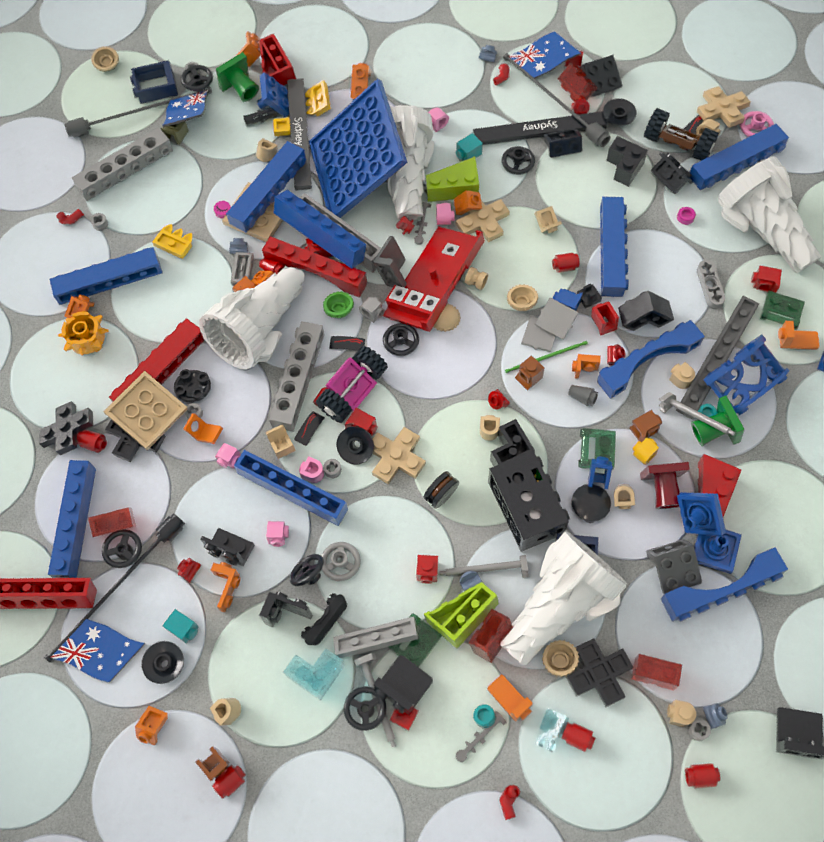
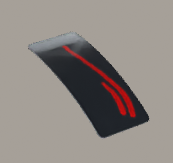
[684,115,704,134]
[329,336,365,351]
[294,411,325,446]

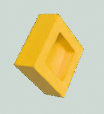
[273,118,291,137]

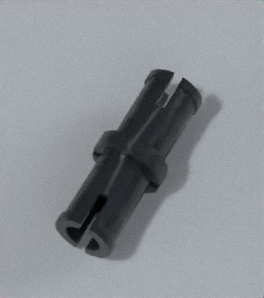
[243,108,278,126]

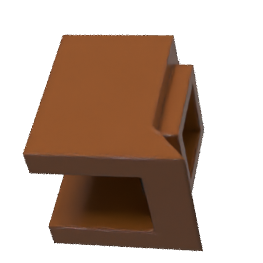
[515,355,545,390]
[629,410,662,442]
[195,746,229,781]

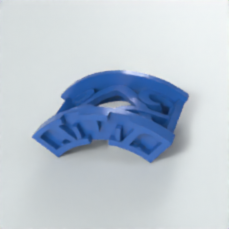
[703,334,790,415]

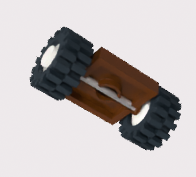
[644,108,719,161]

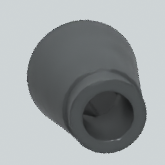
[568,385,598,406]

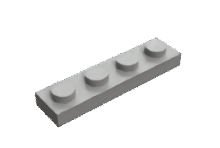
[334,616,419,659]

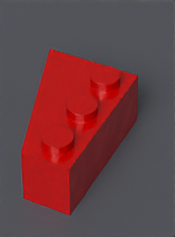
[259,33,296,85]
[698,454,742,517]

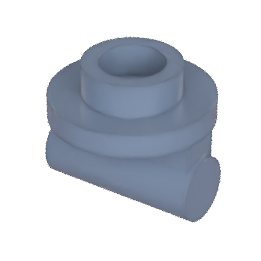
[479,44,497,63]
[229,238,248,254]
[460,571,483,591]
[702,703,728,729]

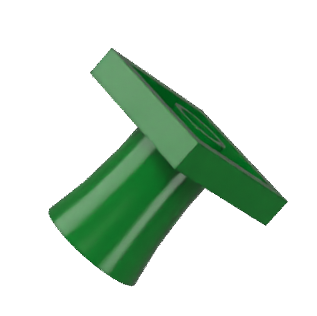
[216,52,259,102]
[691,395,744,447]

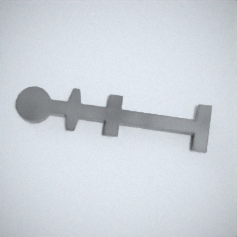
[414,202,432,245]
[456,711,507,762]

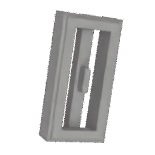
[231,252,254,286]

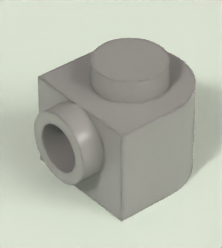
[359,297,385,323]

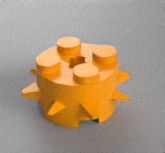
[58,311,109,355]

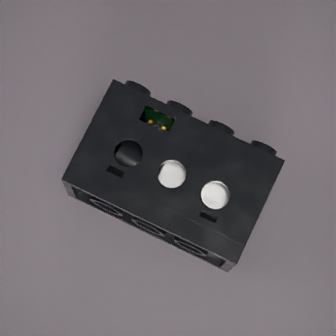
[488,451,570,552]

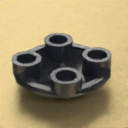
[174,369,211,402]
[571,484,611,523]

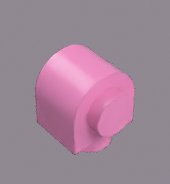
[428,107,449,132]
[436,203,454,225]
[215,443,241,469]
[299,456,324,483]
[266,521,289,547]

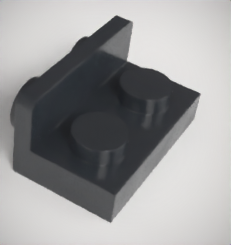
[544,128,582,158]

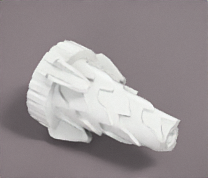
[387,105,434,221]
[718,156,822,273]
[199,266,305,369]
[500,531,627,666]

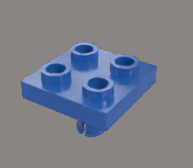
[257,72,289,117]
[677,492,726,536]
[694,529,742,574]

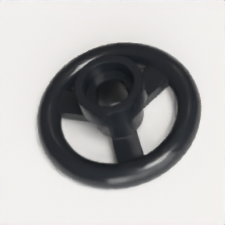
[181,65,213,91]
[501,146,535,175]
[383,323,419,356]
[102,529,142,568]
[289,554,324,586]
[343,686,387,731]

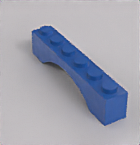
[597,320,705,399]
[661,547,788,622]

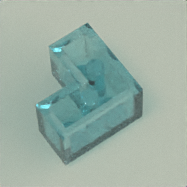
[283,648,345,701]

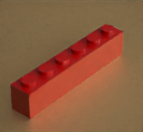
[109,318,205,403]

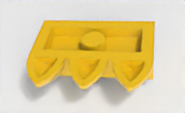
[305,80,331,116]
[152,224,193,259]

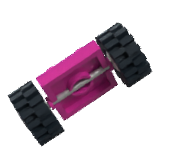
[316,346,388,423]

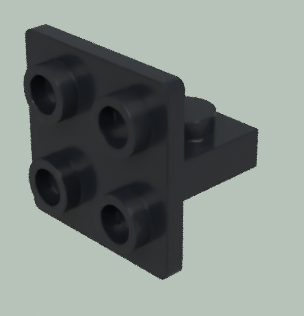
[650,152,694,194]

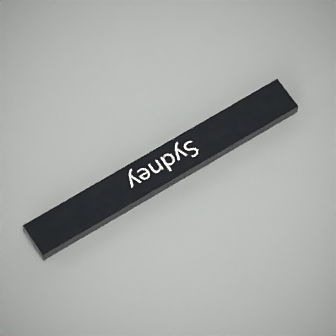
[473,111,608,145]

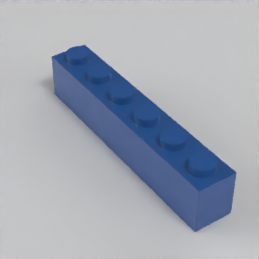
[690,123,789,191]
[226,141,306,233]
[274,190,367,269]
[600,196,629,297]
[49,247,163,305]
[234,450,348,526]
[48,460,96,578]

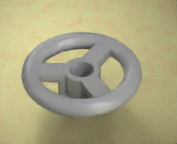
[322,542,361,581]

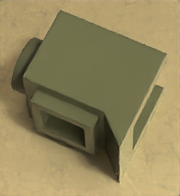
[161,121,189,145]

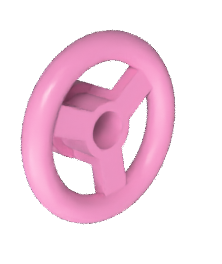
[740,111,774,137]

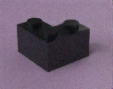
[606,136,648,187]
[618,290,674,331]
[490,419,535,467]

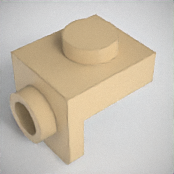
[534,206,562,234]
[266,425,296,459]

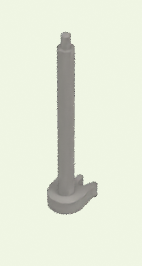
[659,392,735,436]
[439,555,529,578]
[354,653,396,748]

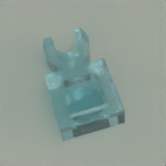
[536,708,569,752]

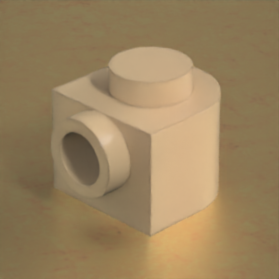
[696,119,721,136]
[256,138,278,162]
[669,362,695,389]
[480,415,500,441]
[614,484,635,509]
[210,698,241,726]
[667,700,696,727]

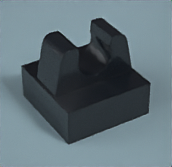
[577,283,602,309]

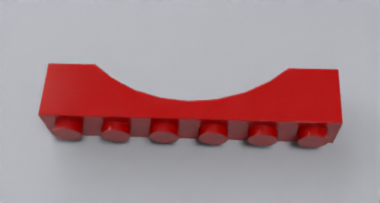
[262,236,367,298]

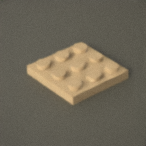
[222,182,283,242]
[103,371,188,450]

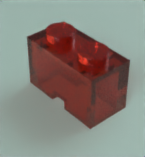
[558,63,597,101]
[88,507,136,537]
[469,609,513,663]
[631,654,682,690]

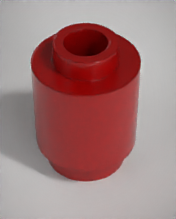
[552,252,580,273]
[77,429,107,453]
[561,722,596,752]
[685,763,721,789]
[212,765,246,799]

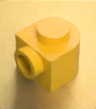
[632,438,659,465]

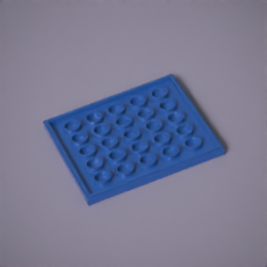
[309,78,408,218]

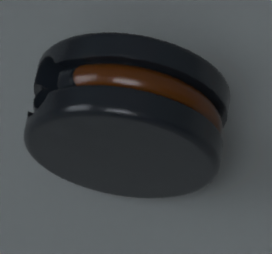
[423,471,460,509]

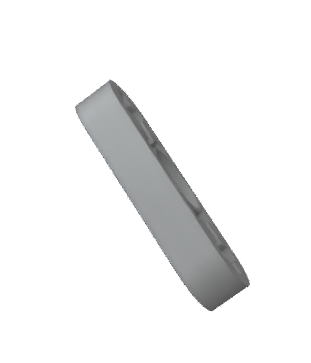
[697,260,725,309]

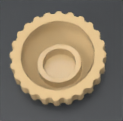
[91,46,119,71]
[507,284,538,311]
[434,304,461,332]
[542,640,579,677]

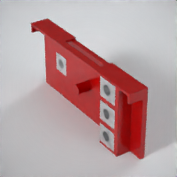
[383,226,485,332]

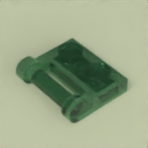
[760,291,805,330]
[578,428,616,470]
[387,613,442,667]

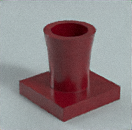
[640,462,690,509]

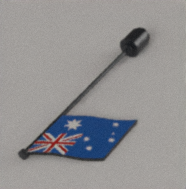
[44,513,185,682]

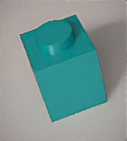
[455,133,483,161]
[162,609,199,644]

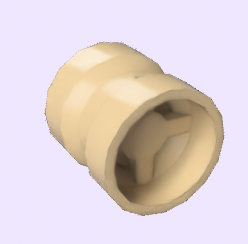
[465,267,488,290]

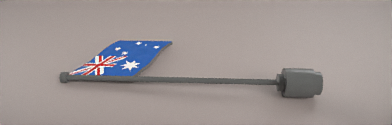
[503,32,611,147]
[64,87,212,137]

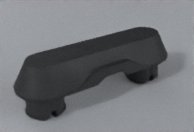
[301,593,347,645]

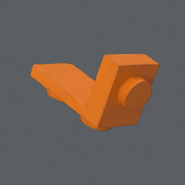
[237,31,260,68]
[351,63,371,99]
[778,321,820,350]
[210,562,241,612]
[487,675,533,722]

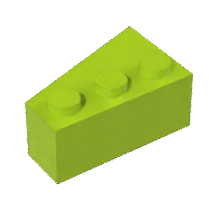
[426,157,479,202]
[424,582,499,649]

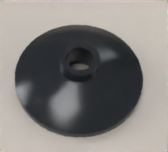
[603,98,637,126]
[336,426,374,465]
[141,641,184,684]

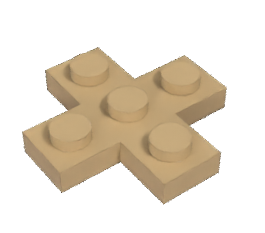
[697,86,751,128]
[456,199,510,242]
[372,427,426,484]

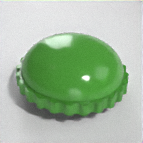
[323,291,354,318]

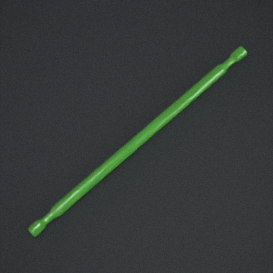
[505,340,588,373]

